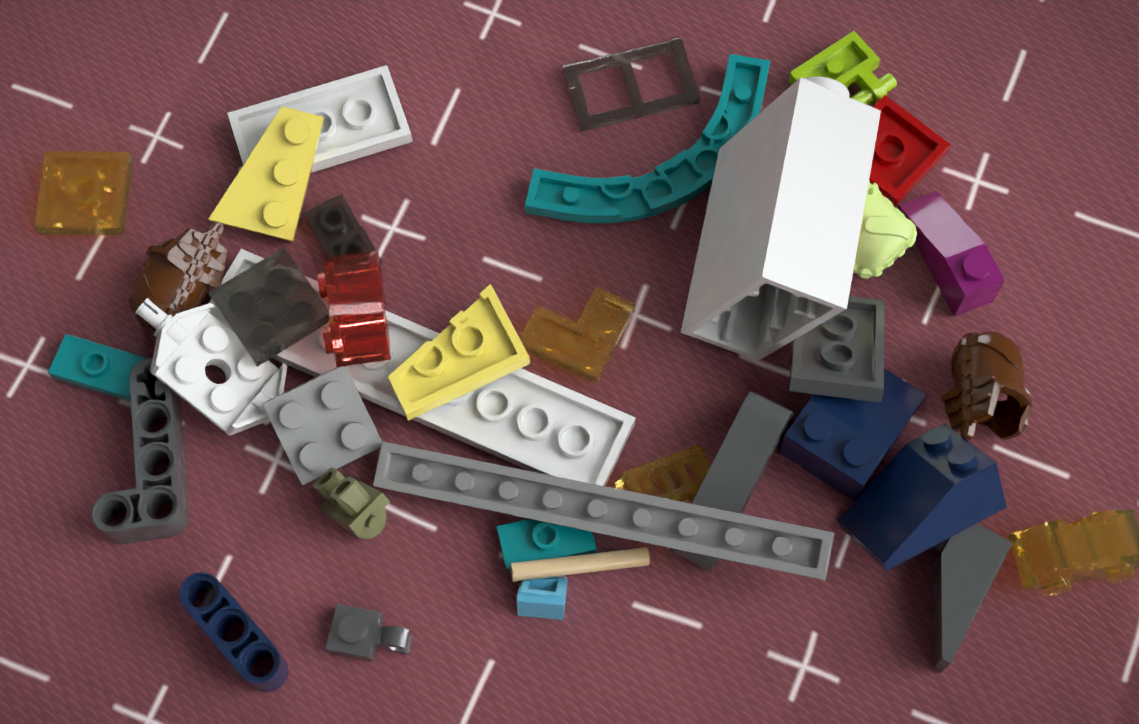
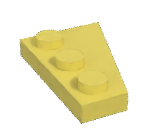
[208,106,324,242]
[388,284,530,421]

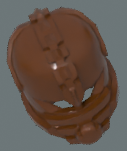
[129,222,228,329]
[941,332,1032,440]

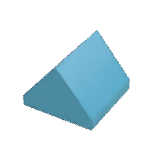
[517,577,568,620]

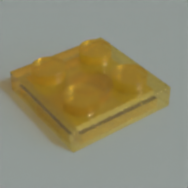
[34,151,133,235]

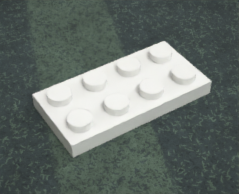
[227,65,413,173]

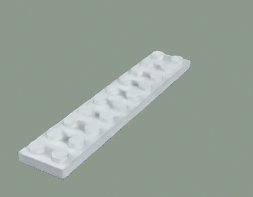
[209,249,636,486]

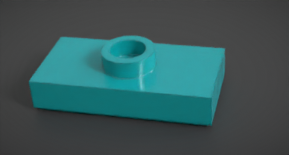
[48,334,147,402]
[497,519,596,574]

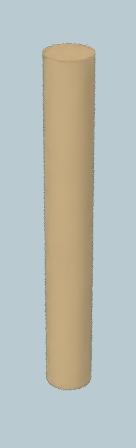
[510,547,650,582]

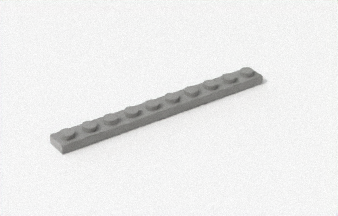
[373,441,835,580]

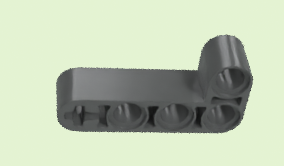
[91,358,189,544]
[670,391,794,572]

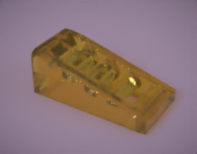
[615,444,711,502]

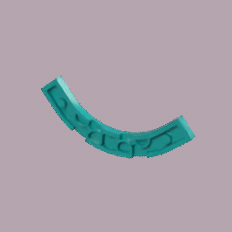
[525,54,770,223]

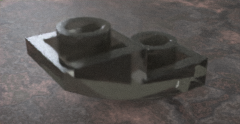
[304,193,383,284]

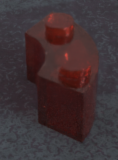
[317,251,391,367]

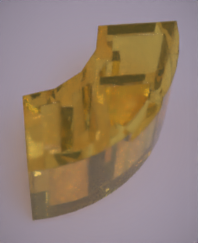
[1007,510,1139,596]

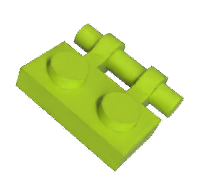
[788,31,897,106]

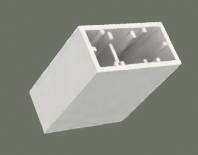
[681,77,881,361]

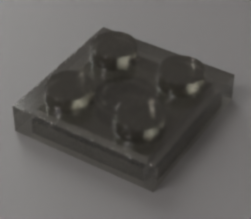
[209,247,333,367]

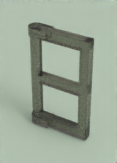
[562,37,701,132]

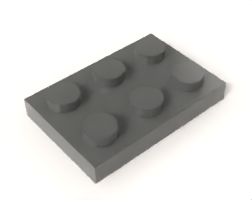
[789,296,885,402]

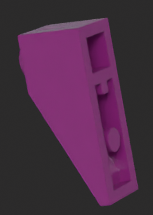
[897,191,1005,317]

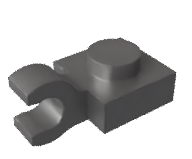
[325,604,413,662]

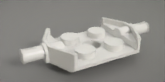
[135,298,287,435]

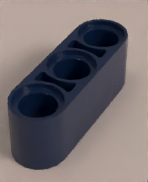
[179,572,289,693]

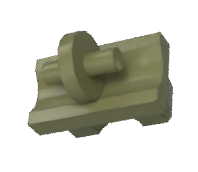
[313,467,390,539]

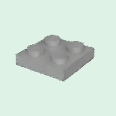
[262,364,382,486]

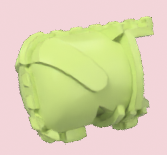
[853,181,917,279]

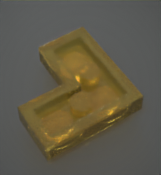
[520,287,635,384]

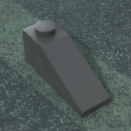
[932,523,1012,673]

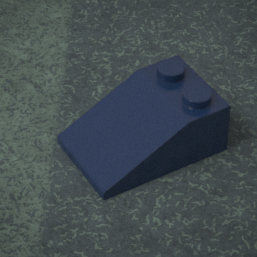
[779,368,926,502]
[838,424,1007,571]

